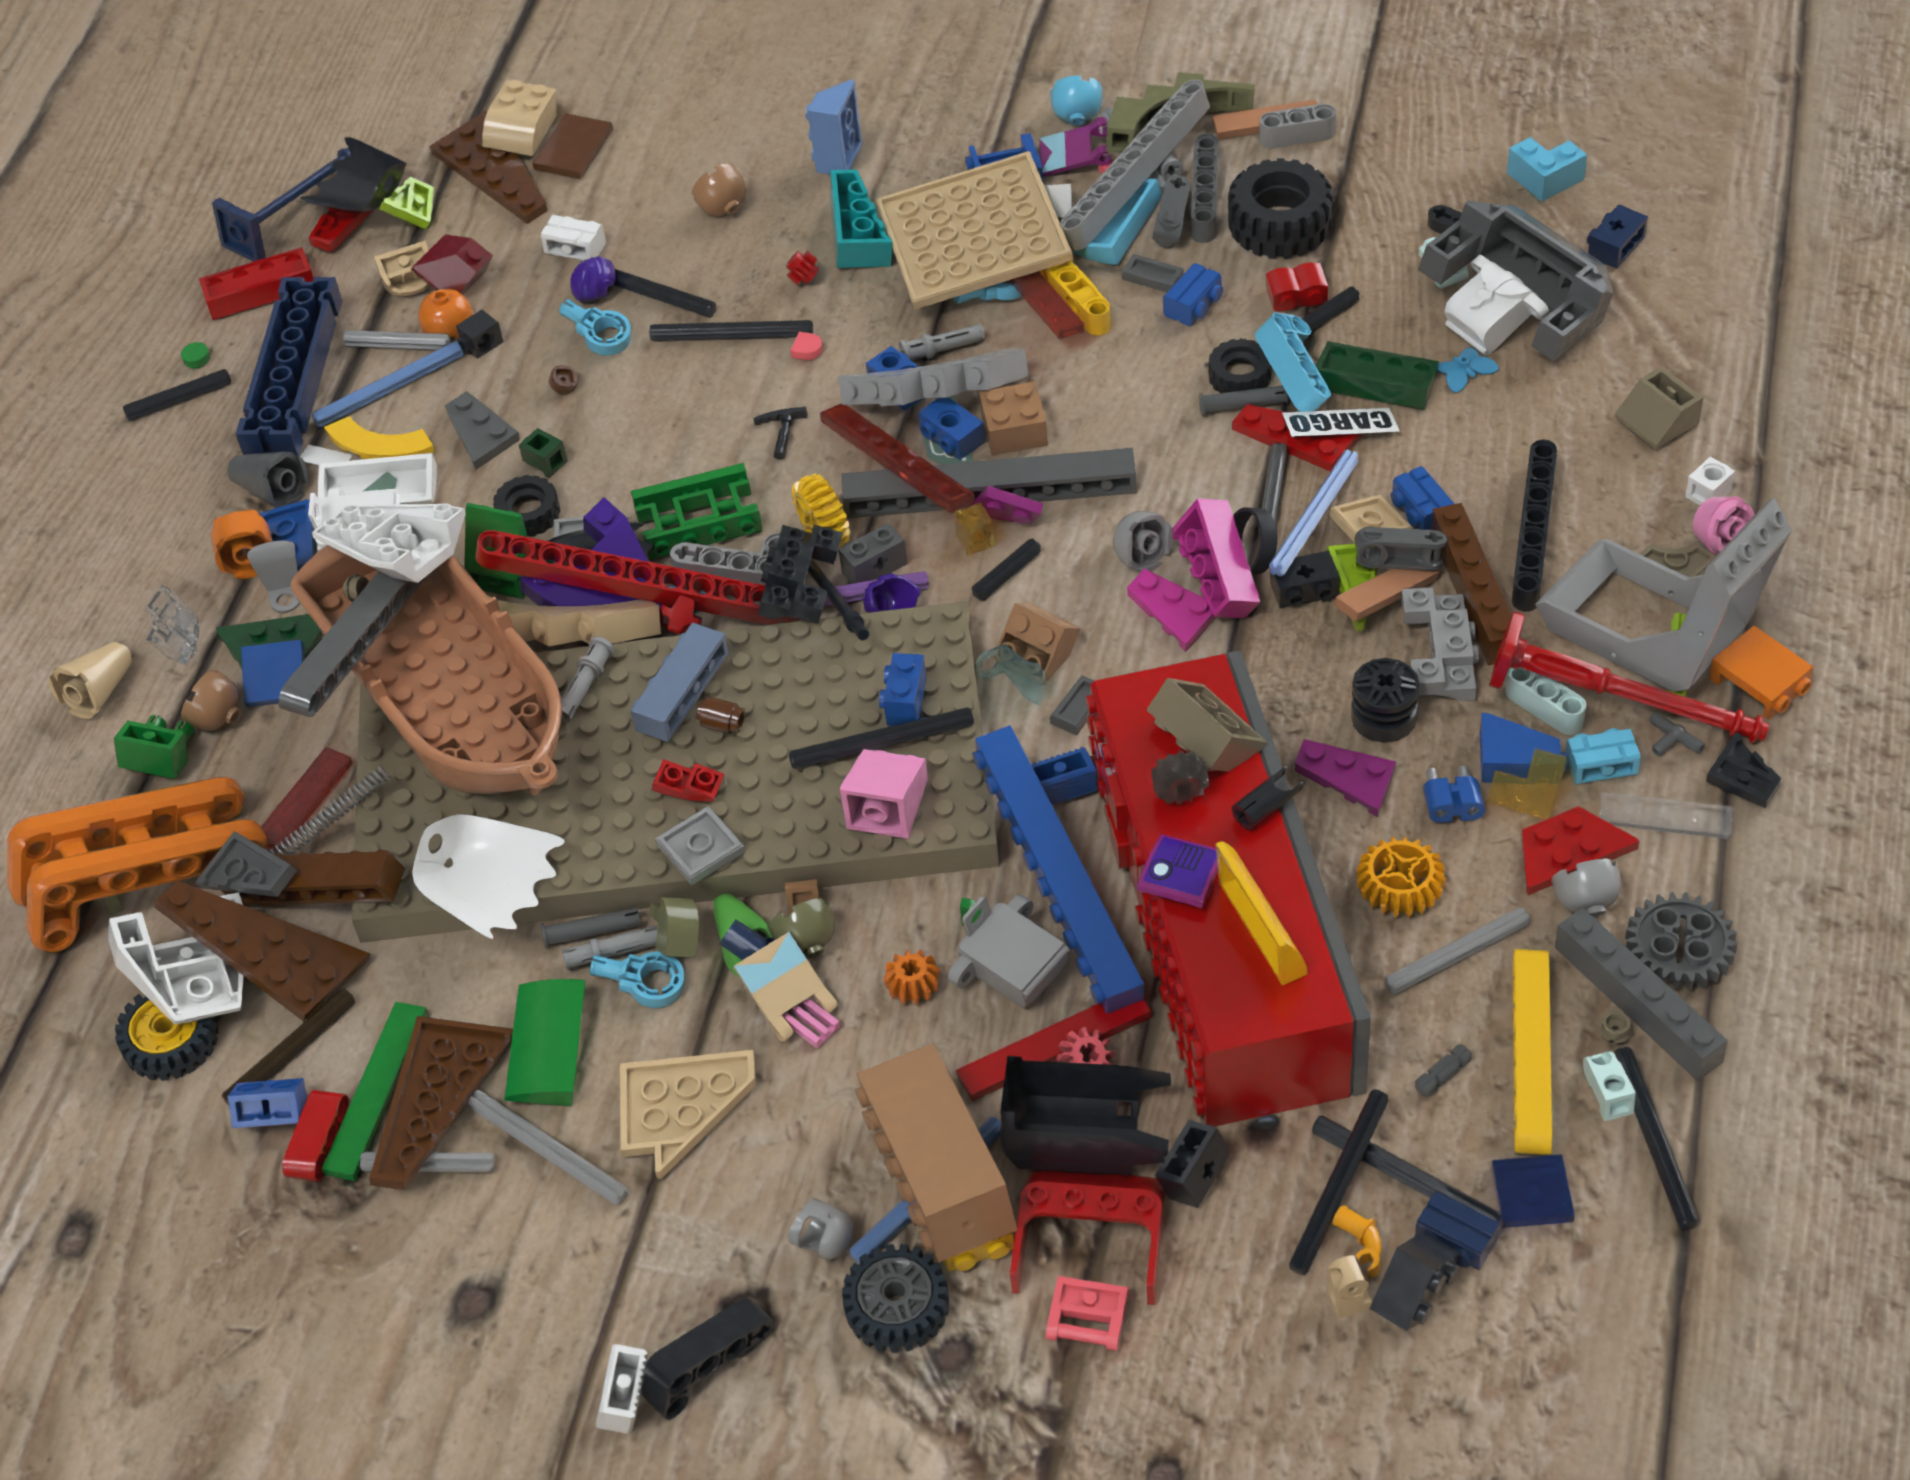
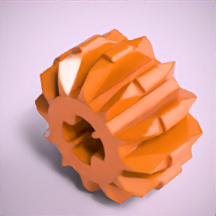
[884,948,940,1006]

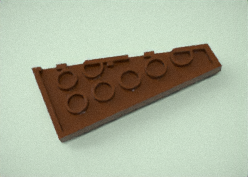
[154,881,370,1022]
[369,1016,513,1190]

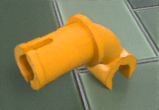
[1333,1205,1382,1279]

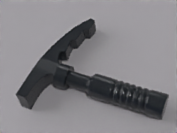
[753,407,808,460]

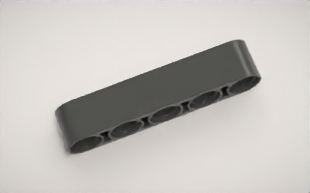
[1191,133,1219,243]

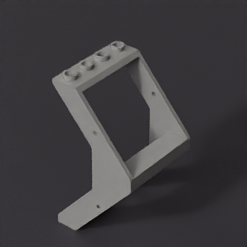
[1535,498,1792,692]

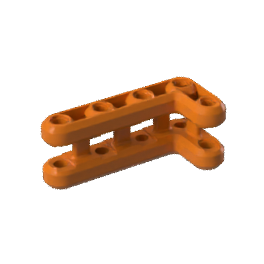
[7,777,268,952]

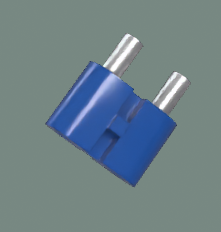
[1423,765,1485,823]

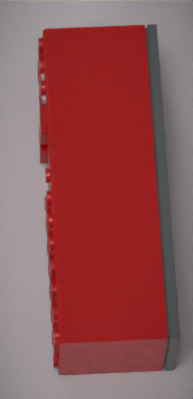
[1085,650,1371,1127]

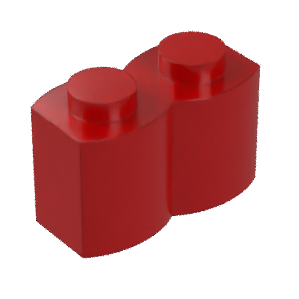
[1266,262,1328,312]

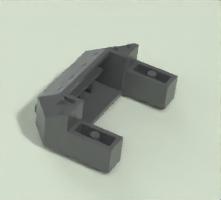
[1418,200,1613,361]

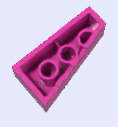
[1172,498,1260,618]

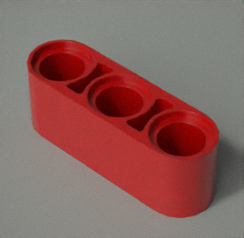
[282,1089,349,1182]

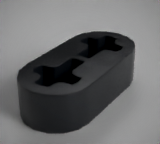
[1428,205,1462,234]

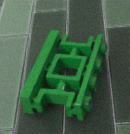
[631,463,763,559]

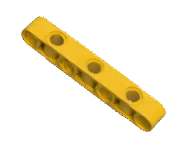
[1032,261,1111,336]

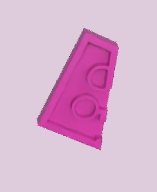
[1127,569,1216,652]

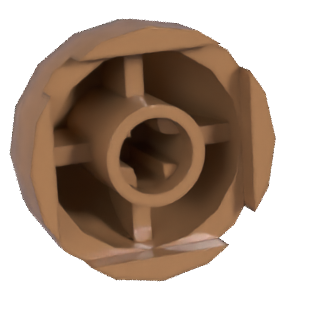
[692,163,746,216]
[181,670,240,731]

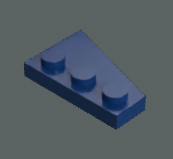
[259,499,317,571]

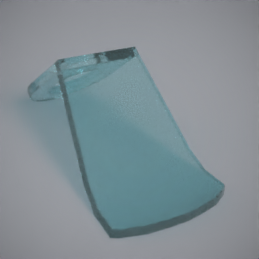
[974,644,1046,705]

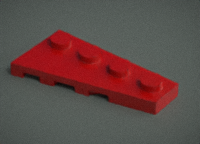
[1232,404,1362,472]

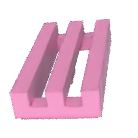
[782,998,840,1049]

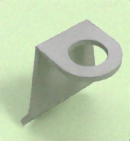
[247,541,300,613]

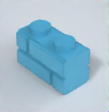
[1565,728,1641,784]

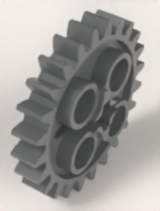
[1625,892,1738,990]

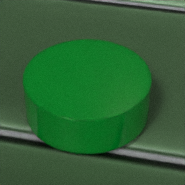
[181,342,210,368]

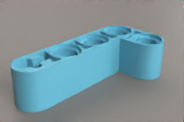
[1255,312,1331,412]

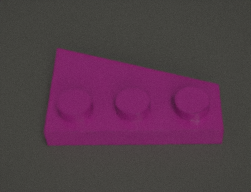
[1295,739,1396,817]

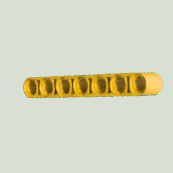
[1513,949,1552,1155]

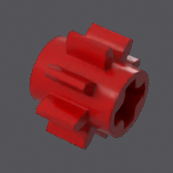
[785,251,819,285]

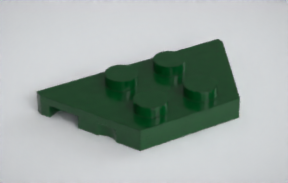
[216,614,322,670]

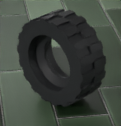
[1209,338,1272,393]
[493,475,560,537]

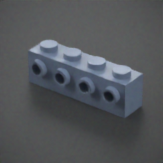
[631,622,729,742]

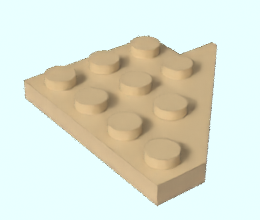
[620,1050,756,1179]

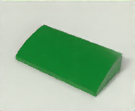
[504,979,585,1107]

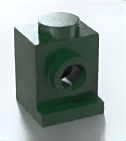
[519,428,568,478]

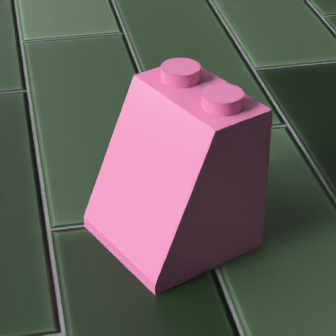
[840,749,928,839]

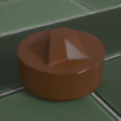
[549,365,578,394]

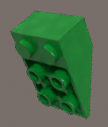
[464,502,528,599]

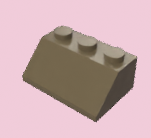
[1146,678,1268,772]

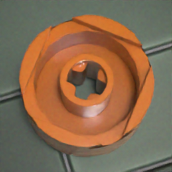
[211,509,272,579]

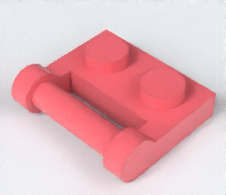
[1046,1276,1129,1351]

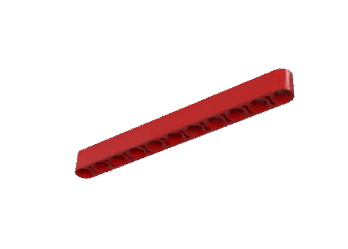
[476,530,800,625]

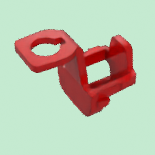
[659,590,703,635]

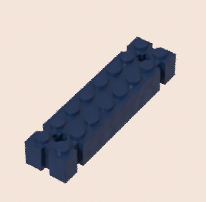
[235,277,343,456]

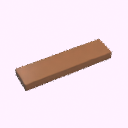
[1212,99,1317,140]
[1334,568,1439,621]

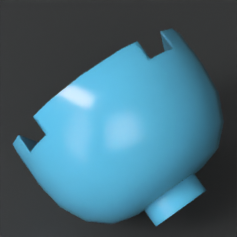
[1050,76,1103,126]

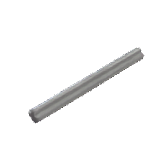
[468,1090,628,1205]

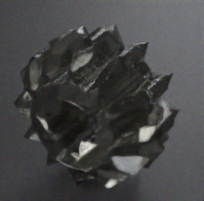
[1151,749,1209,806]

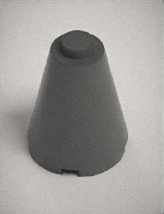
[227,451,308,508]

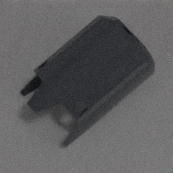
[1000,1056,1171,1175]

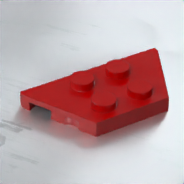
[1521,806,1639,896]

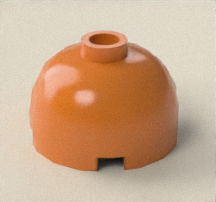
[418,289,474,340]

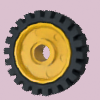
[115,994,219,1081]

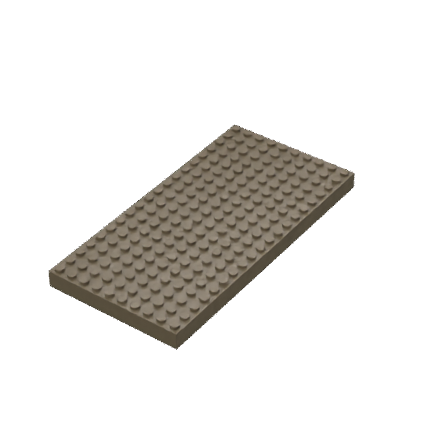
[352,601,999,943]

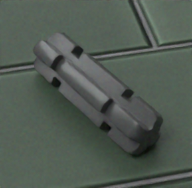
[1415,1044,1472,1097]

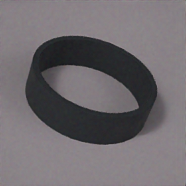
[1234,507,1278,575]

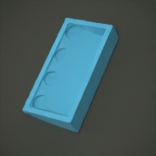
[1071,179,1162,265]

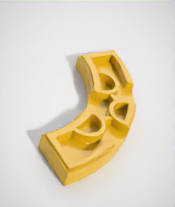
[324,416,435,459]

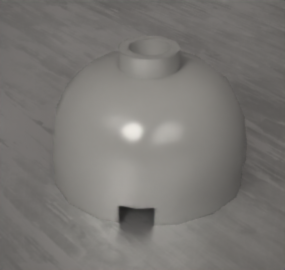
[1113,511,1173,572]
[1551,859,1621,918]

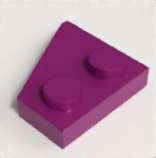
[968,486,1043,524]

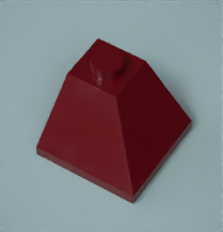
[411,234,493,295]

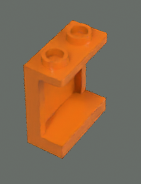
[1709,626,1813,720]

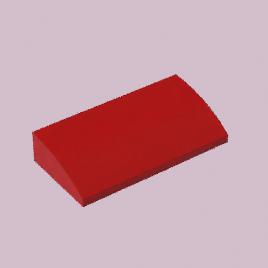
[199,247,314,320]

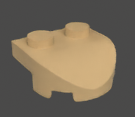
[374,241,431,296]

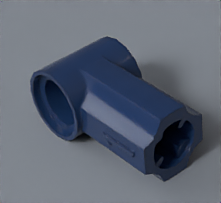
[719,919,775,960]

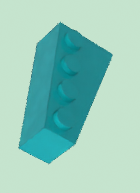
[830,170,892,268]

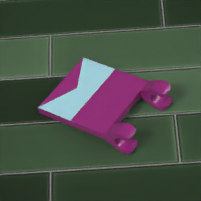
[1039,117,1112,177]

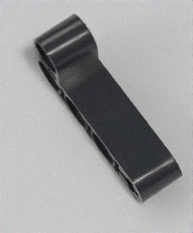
[641,1297,775,1420]

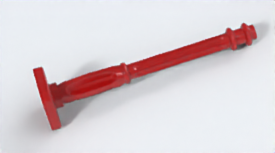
[1489,611,1769,744]

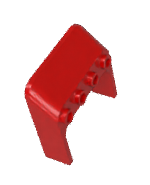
[1010,1170,1166,1305]

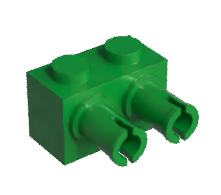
[114,715,195,779]

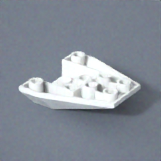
[312,503,465,583]

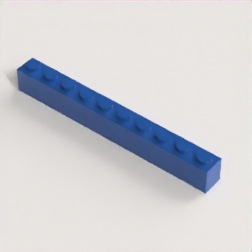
[972,725,1144,1014]

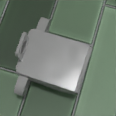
[948,894,1070,1008]

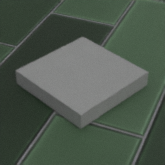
[655,806,745,886]

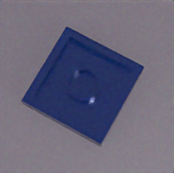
[1491,1154,1575,1228]

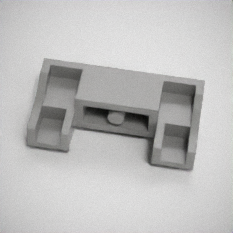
[1401,587,1479,701]

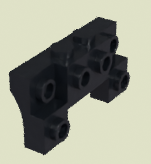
[757,524,842,624]

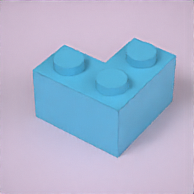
[1507,137,1587,202]

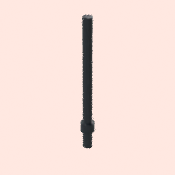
[808,558,869,640]

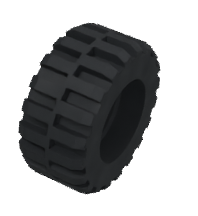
[1228,158,1333,259]

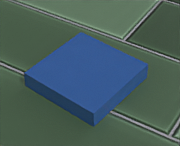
[241,640,305,707]

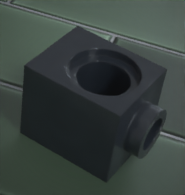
[456,309,504,359]

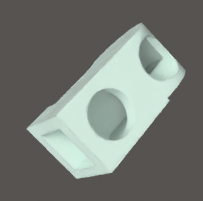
[1583,1051,1636,1121]

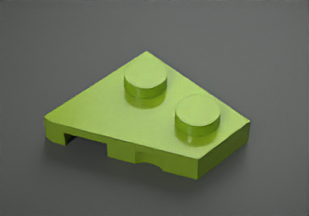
[379,177,434,229]

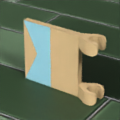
[733,932,837,1042]

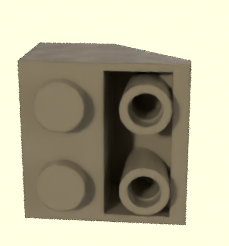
[1615,366,1703,450]

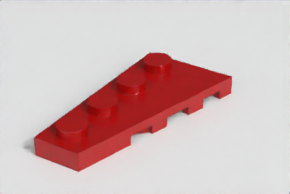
[308,208,374,253]

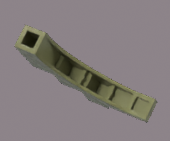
[1106,72,1255,153]

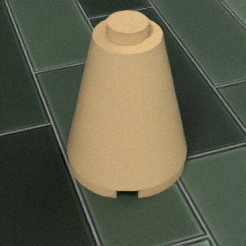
[48,642,132,719]

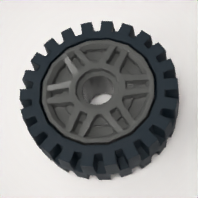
[842,1244,949,1353]

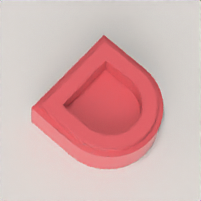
[790,332,823,360]

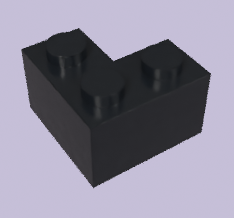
[1369,1231,1462,1331]

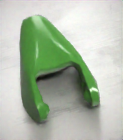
[713,893,772,978]

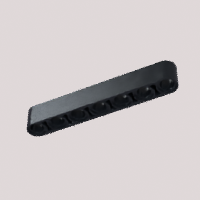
[1512,439,1557,612]

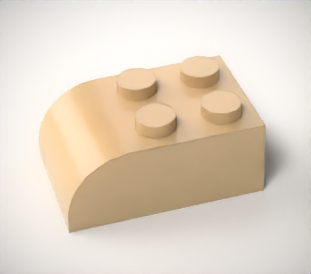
[482,80,557,156]

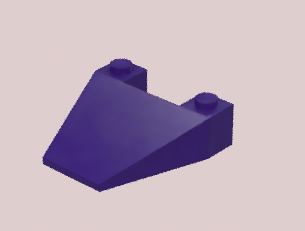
[520,497,662,643]

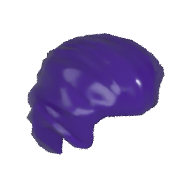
[570,256,616,303]
[863,573,921,613]

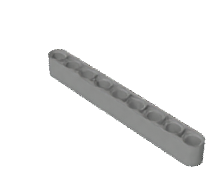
[1060,80,1210,251]

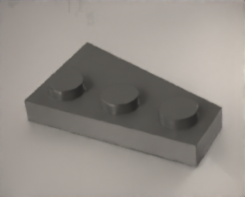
[445,391,520,470]
[195,831,297,897]

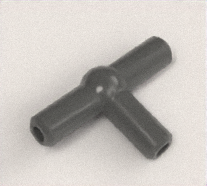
[1649,712,1705,756]

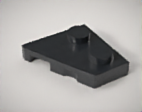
[1706,732,1782,808]

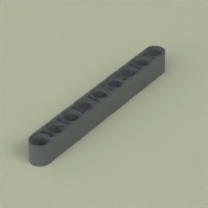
[279,571,425,717]

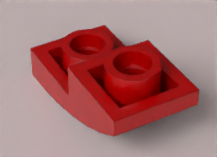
[651,759,725,802]

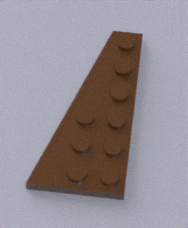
[429,109,548,224]

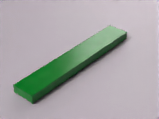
[322,1001,428,1181]

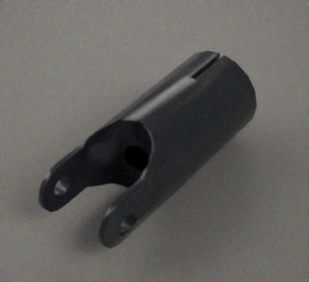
[1232,766,1305,830]

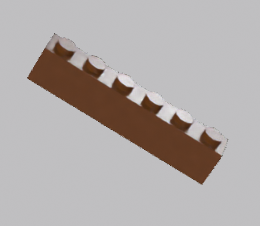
[1431,503,1511,666]
[220,849,405,906]

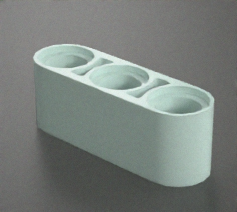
[1505,667,1586,735]

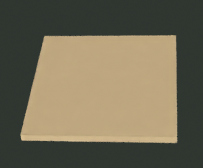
[875,151,1074,310]

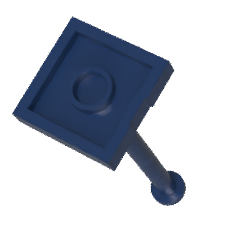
[212,147,350,262]

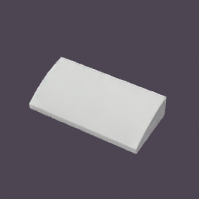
[318,453,437,504]

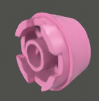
[1693,497,1755,555]

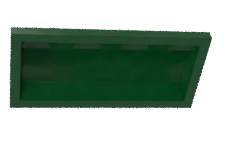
[1316,341,1439,410]

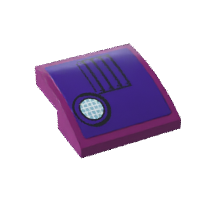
[1137,834,1218,908]

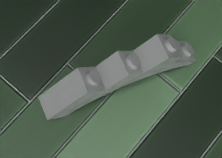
[838,348,1029,406]

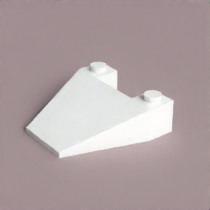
[108,892,243,1025]

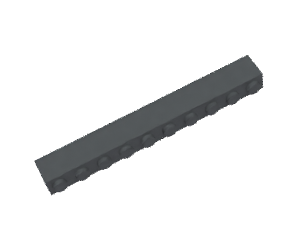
[841,448,1137,519]

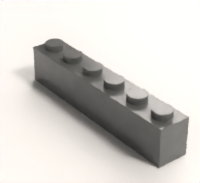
[1555,908,1728,1081]

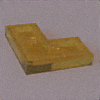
[1487,748,1568,819]

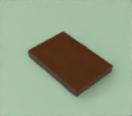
[532,113,613,179]

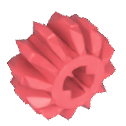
[1056,1027,1115,1065]

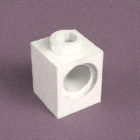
[1685,457,1735,505]

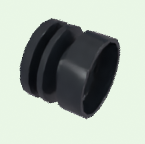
[1351,658,1420,743]

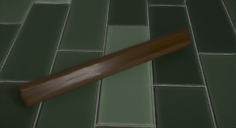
[221,989,355,1106]

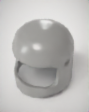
[787,1198,853,1259]

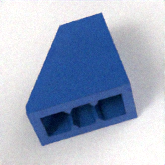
[1479,713,1567,784]

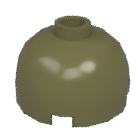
[767,898,835,959]

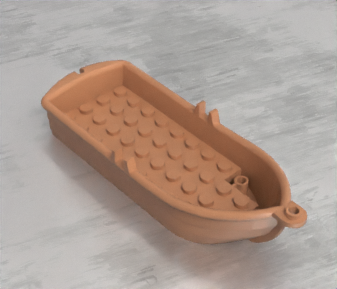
[290,545,562,796]

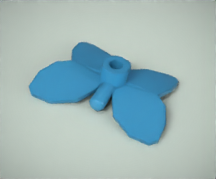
[1438,347,1499,393]

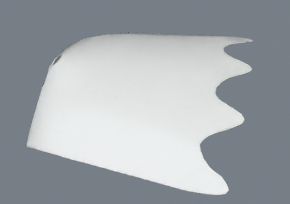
[412,814,565,939]

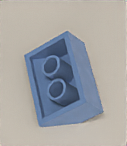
[805,80,862,174]

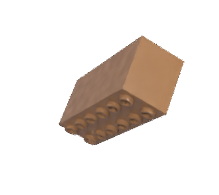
[855,1043,1017,1262]

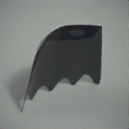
[286,137,407,213]

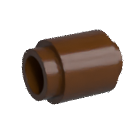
[696,696,745,734]

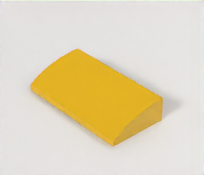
[1216,841,1308,986]

